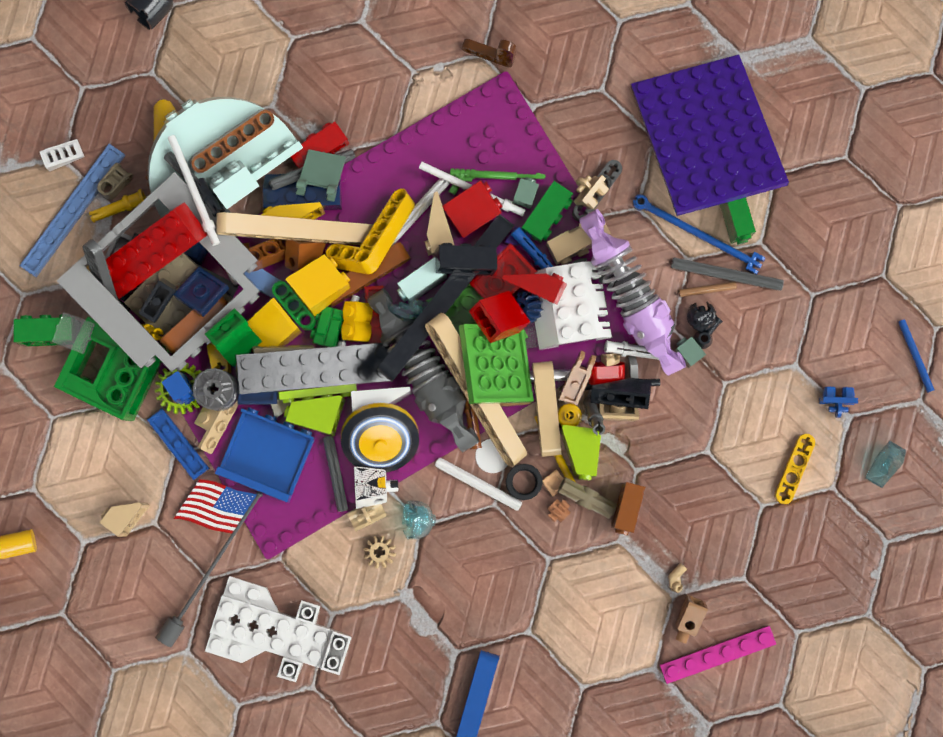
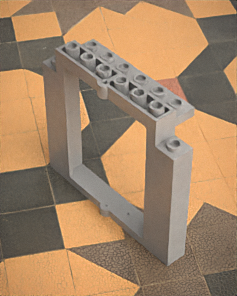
[57,172,260,372]

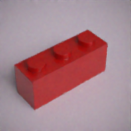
[290,121,349,169]

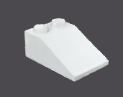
[351,387,412,412]

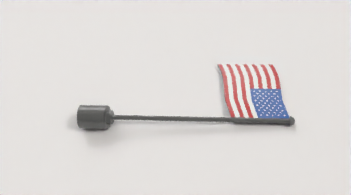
[155,480,263,647]

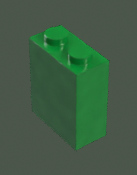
[720,197,756,245]

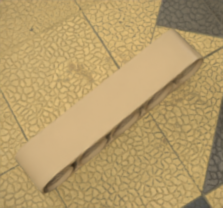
[532,361,561,457]

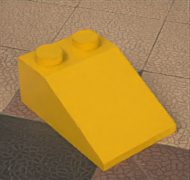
[261,202,325,220]

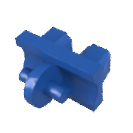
[819,387,858,418]

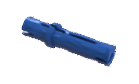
[511,227,554,269]

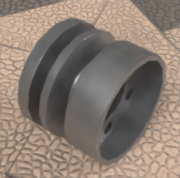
[193,368,238,411]

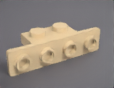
[194,389,238,454]

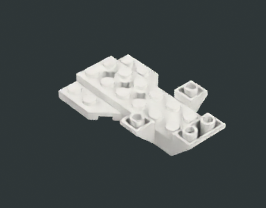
[205,576,352,682]

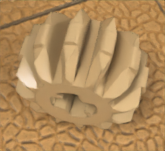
[363,536,396,569]

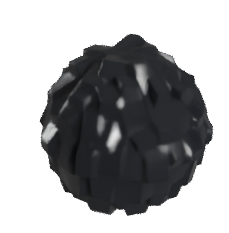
[686,301,717,332]

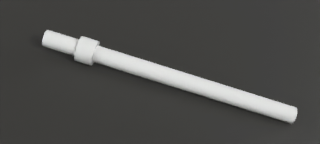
[168,135,220,246]
[419,162,525,216]

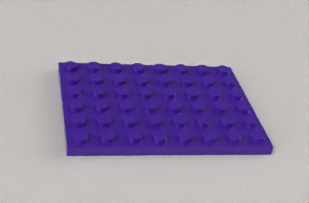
[631,54,789,216]

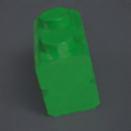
[310,307,344,348]

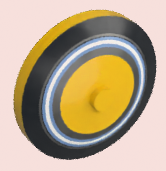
[341,403,419,473]

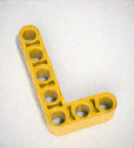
[326,189,415,274]

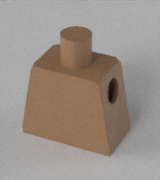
[676,594,708,643]

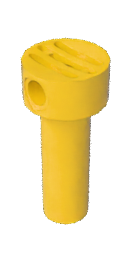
[0,529,37,560]

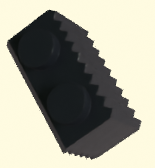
[139,278,178,323]

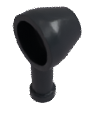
[693,317,723,349]

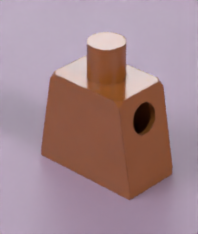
[285,240,326,273]

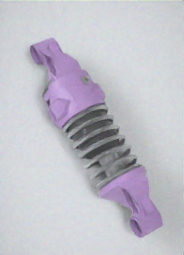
[579,209,686,376]

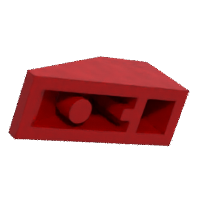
[502,273,567,305]

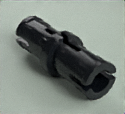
[195,178,225,217]

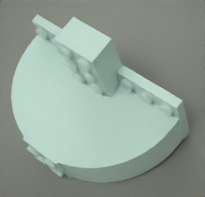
[148,97,303,218]

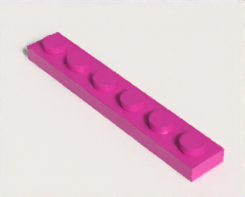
[659,625,776,684]

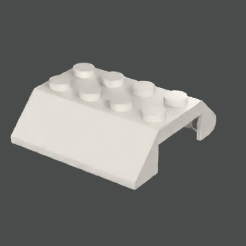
[535,262,612,350]

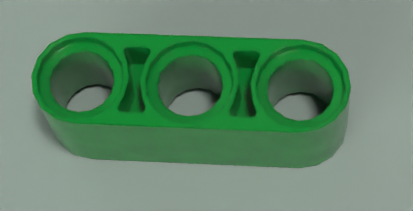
[272,281,316,331]

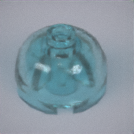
[402,500,436,540]

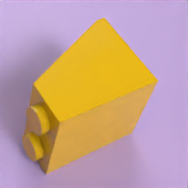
[286,254,350,317]
[247,298,302,353]

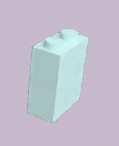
[397,257,448,304]

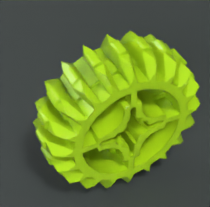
[155,363,202,414]

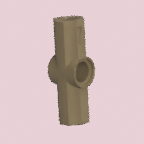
[558,477,617,519]

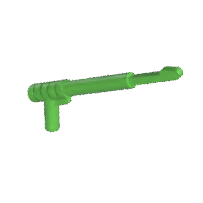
[449,168,546,195]

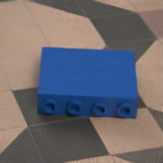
[215,407,316,503]

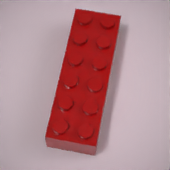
[105,202,208,299]

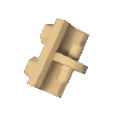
[574,175,609,210]
[347,504,387,532]

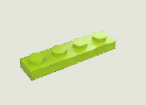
[278,384,357,404]

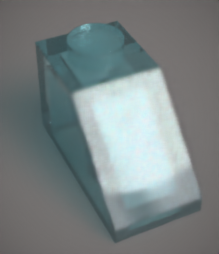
[866,440,906,488]

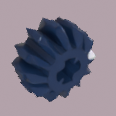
[514,291,543,323]

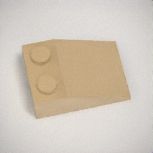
[425,191,454,258]

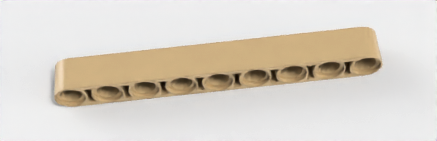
[216,212,373,245]
[425,313,527,467]

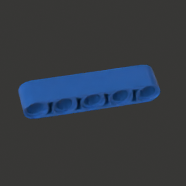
[456,650,500,737]

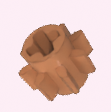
[547,499,571,523]

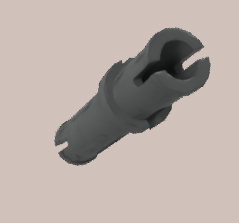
[583,397,605,435]

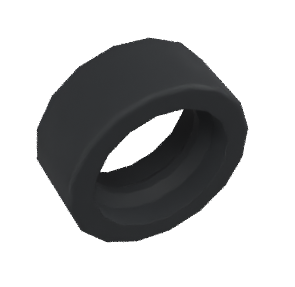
[506,464,543,501]

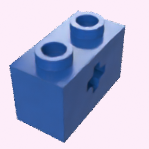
[162,371,195,405]

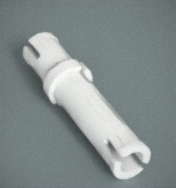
[604,340,659,360]

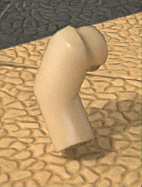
[668,563,687,593]

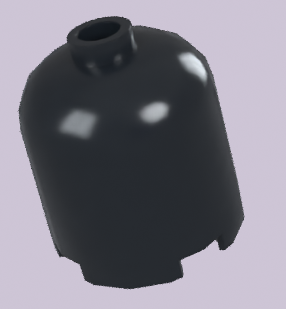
[125,0,174,30]

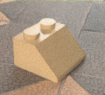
[99,503,150,537]

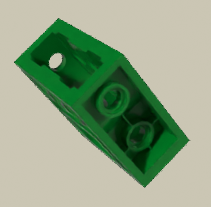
[54,316,162,421]

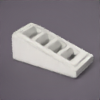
[40,139,85,171]

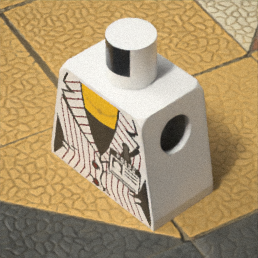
[354,467,398,509]

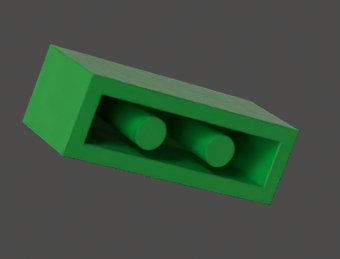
[522,181,573,243]

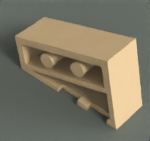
[546,223,610,265]

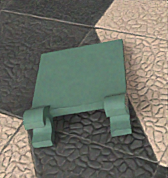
[296,149,346,202]

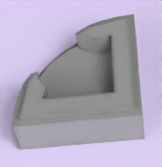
[628,356,638,378]

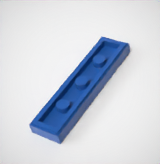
[147,408,210,480]

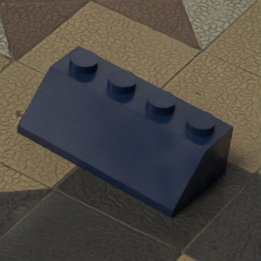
[263,174,342,210]

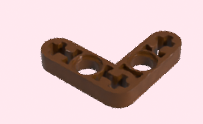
[461,39,516,67]

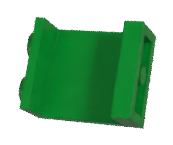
[205,308,262,367]

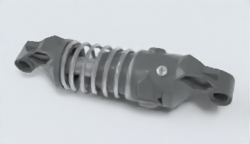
[367,288,480,452]

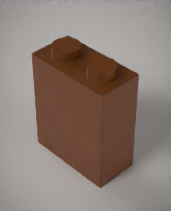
[611,482,646,536]

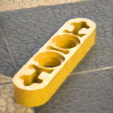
[774,434,815,504]

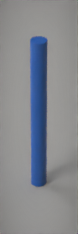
[898,319,935,393]

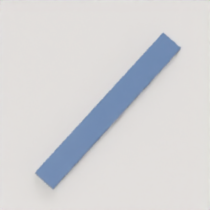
[19,144,126,277]

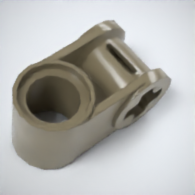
[97,163,133,200]

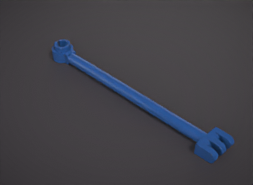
[633,194,766,274]

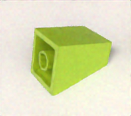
[284,395,345,436]
[560,425,601,481]

